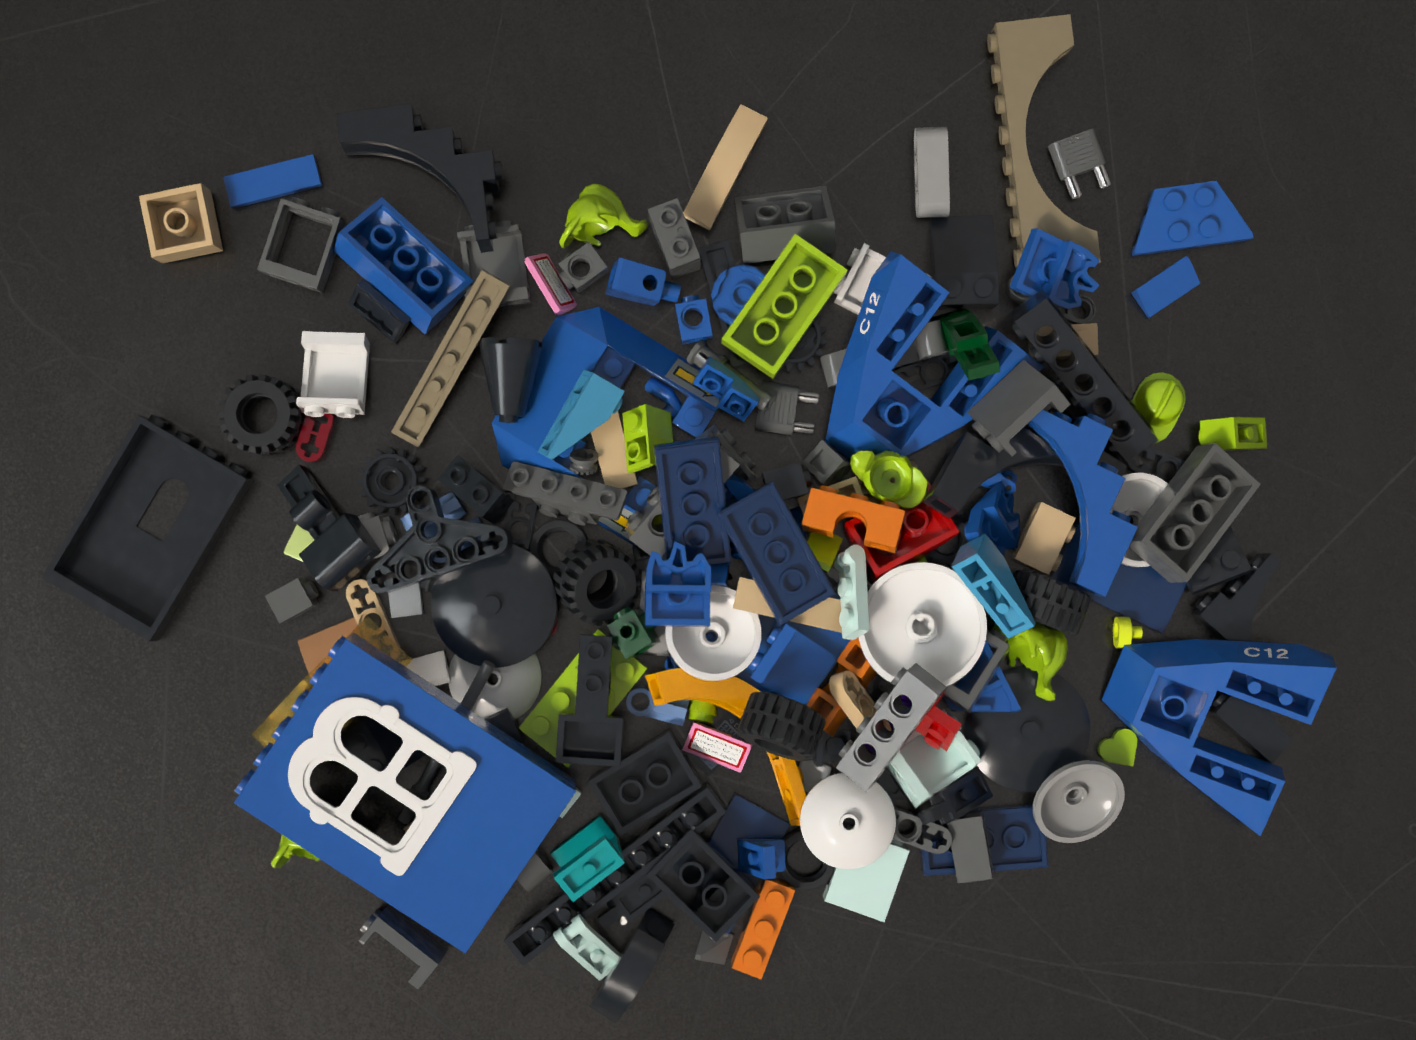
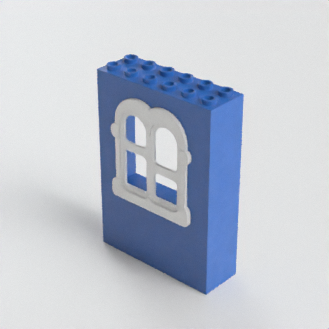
[234,632,576,954]

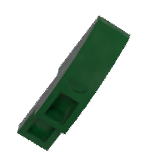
[931,308,1000,381]

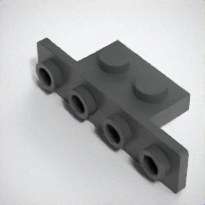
[503,462,628,525]

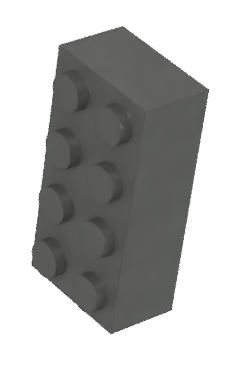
[1129,443,1261,583]

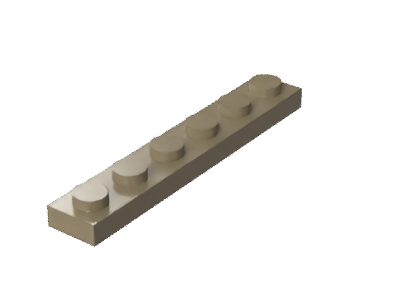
[391,269,511,448]

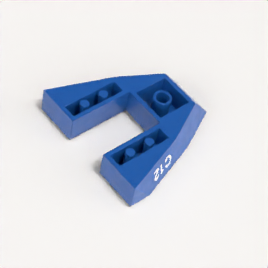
[825,251,1045,460]
[1102,639,1337,836]

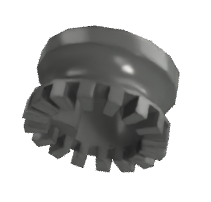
[570,448,598,475]

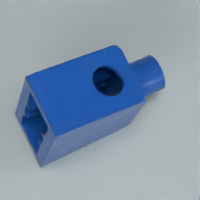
[605,257,681,306]

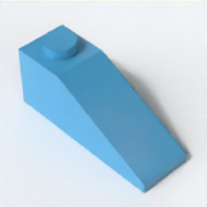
[538,370,625,460]
[952,533,1036,639]

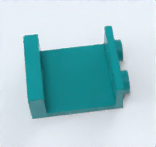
[550,815,625,902]

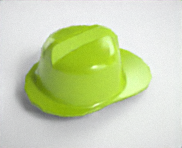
[1125,372,1186,444]

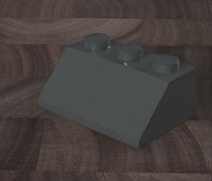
[734,186,836,264]

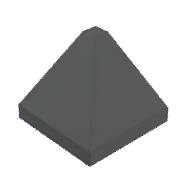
[694,930,734,965]

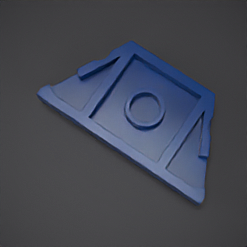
[1132,181,1254,256]
[945,642,1021,712]

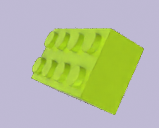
[721,234,848,379]
[519,628,648,767]

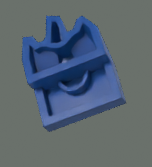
[1009,228,1100,309]
[964,481,1021,557]
[645,541,711,627]

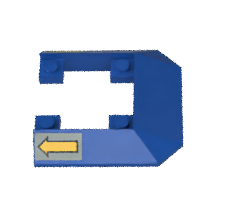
[492,307,719,546]

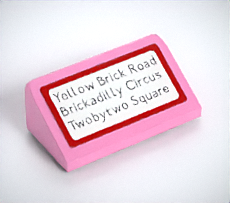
[524,253,577,316]
[682,721,752,773]

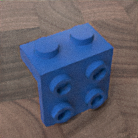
[748,623,835,705]

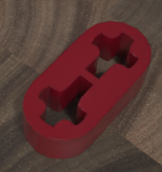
[296,413,336,463]

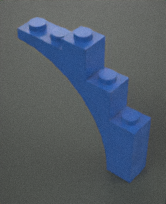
[1027,410,1138,597]

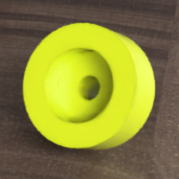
[1113,616,1143,648]

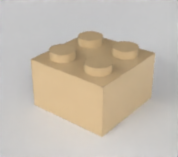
[139,183,223,264]

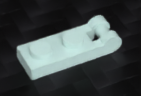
[833,545,870,640]
[553,914,621,981]

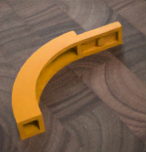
[645,668,806,826]

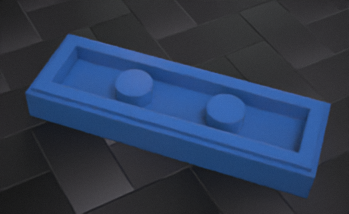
[223,154,323,209]

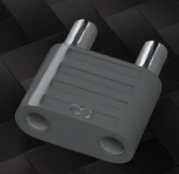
[1048,128,1111,199]
[755,381,820,435]

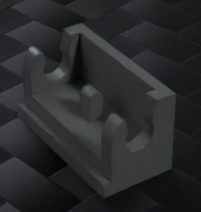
[947,811,994,883]

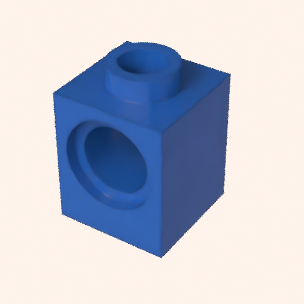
[675,295,713,345]

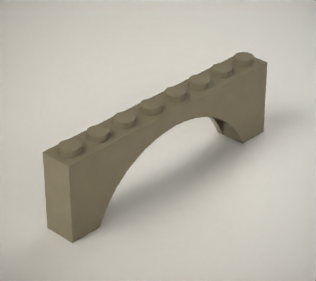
[987,14,1101,268]

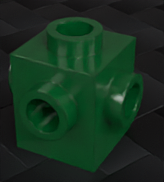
[607,607,661,659]

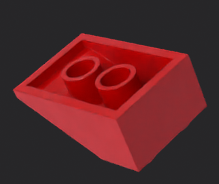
[844,479,959,584]

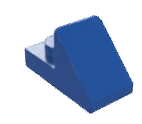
[737,838,786,880]

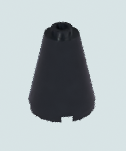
[480,337,543,423]

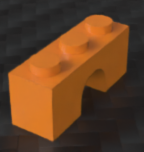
[802,486,905,553]
[806,638,877,737]
[731,877,795,979]

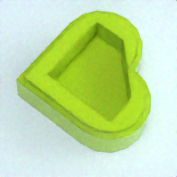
[1097,728,1137,767]

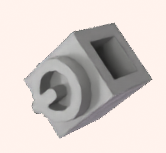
[358,512,398,559]

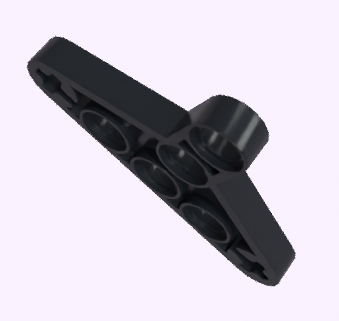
[367,485,513,593]

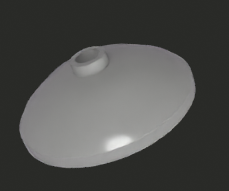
[1033,760,1125,843]

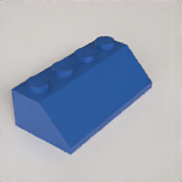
[333,197,474,334]

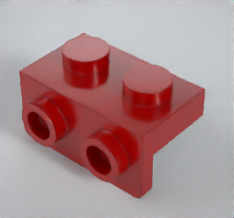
[915,691,962,752]

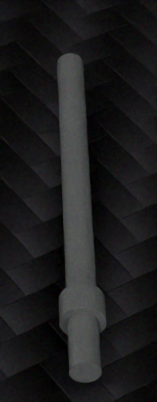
[398,660,495,824]

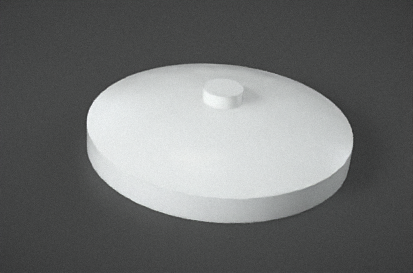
[859,562,987,687]

